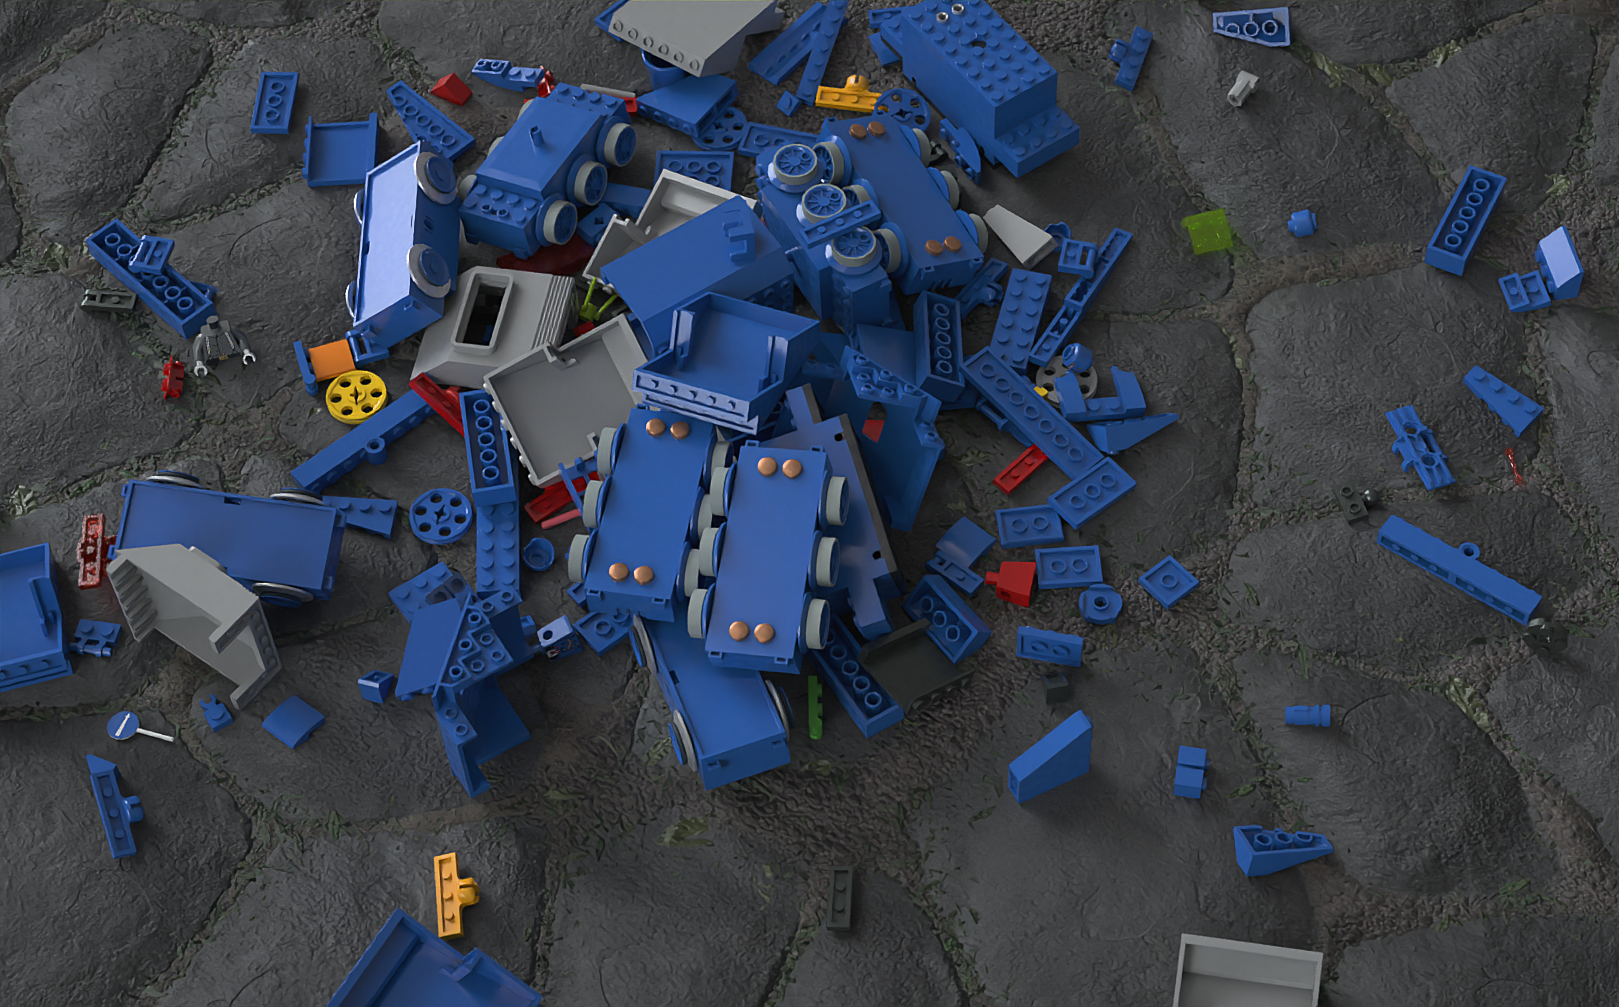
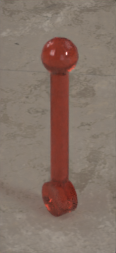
[1504,447,1523,484]

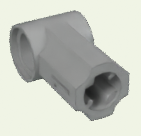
[1227,70,1260,107]

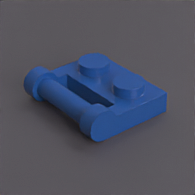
[128,235,175,275]
[1058,239,1099,279]
[345,329,390,368]

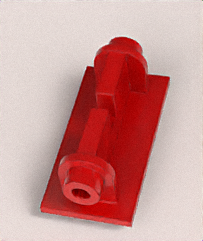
[537,66,556,98]
[161,356,185,400]

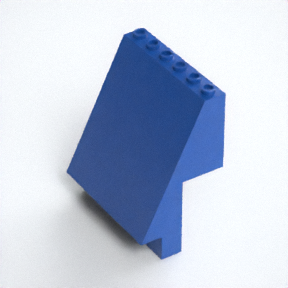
[632,291,821,435]
[0,542,73,693]
[325,908,543,1007]

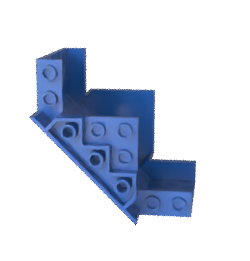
[771,345,943,531]
[432,585,534,799]

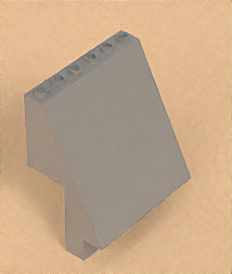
[608,0,785,78]
[582,169,763,298]
[483,313,661,489]
[1173,933,1323,1007]

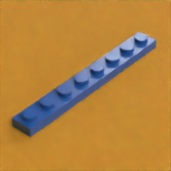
[796,0,850,107]

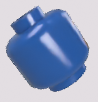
[1287,210,1318,237]
[1062,343,1093,373]

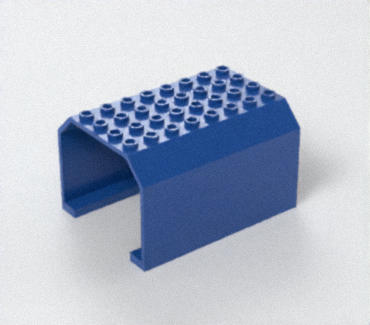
[600,194,794,360]

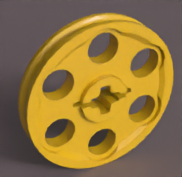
[326,370,388,424]

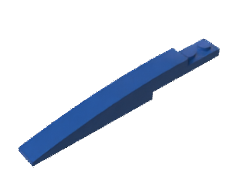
[1028,227,1133,368]

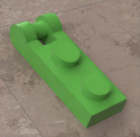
[808,676,823,740]

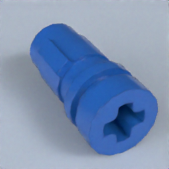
[1285,705,1330,727]

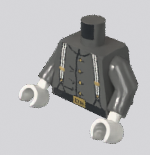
[192,316,256,376]

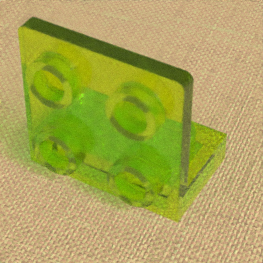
[1181,208,1233,255]

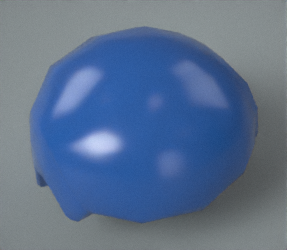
[1044,222,1072,252]
[522,538,555,572]

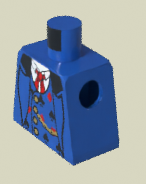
[530,615,584,661]

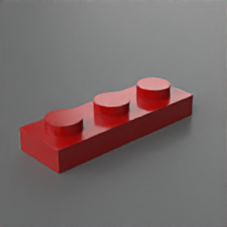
[993,444,1050,496]

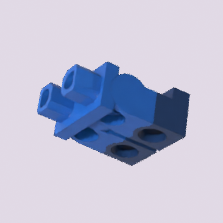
[425,571,482,613]

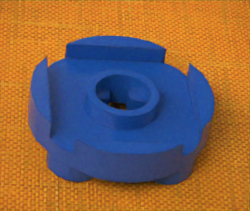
[1079,584,1122,624]

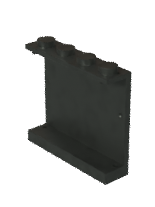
[857,618,975,714]

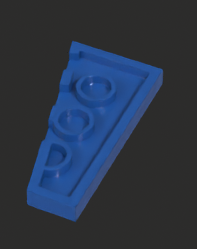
[1463,365,1544,438]
[323,496,399,539]

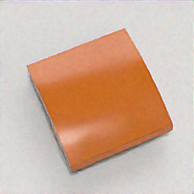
[308,339,356,382]

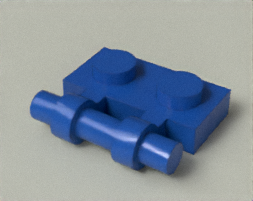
[69,619,122,657]

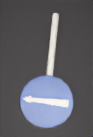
[107,711,174,742]

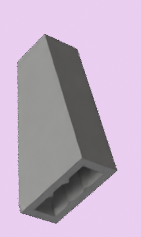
[983,204,1059,271]

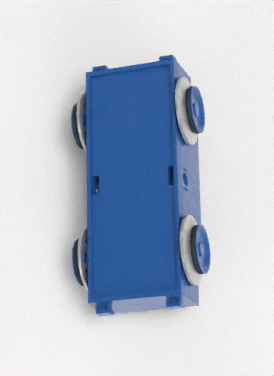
[346,140,462,349]
[108,470,347,608]
[628,576,795,791]

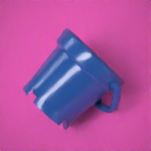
[639,48,688,91]

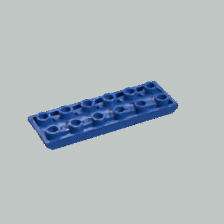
[748,1,849,86]

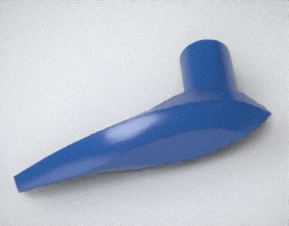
[188,280,218,301]

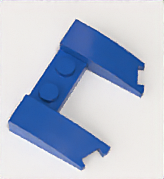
[1054,366,1146,422]

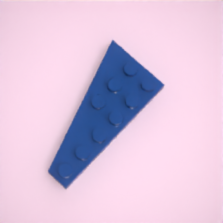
[386,80,476,161]

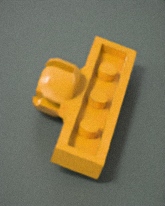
[815,75,894,113]
[434,852,479,941]

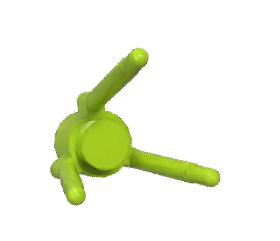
[578,277,618,322]

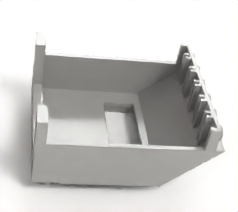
[410,266,580,389]
[106,544,282,711]

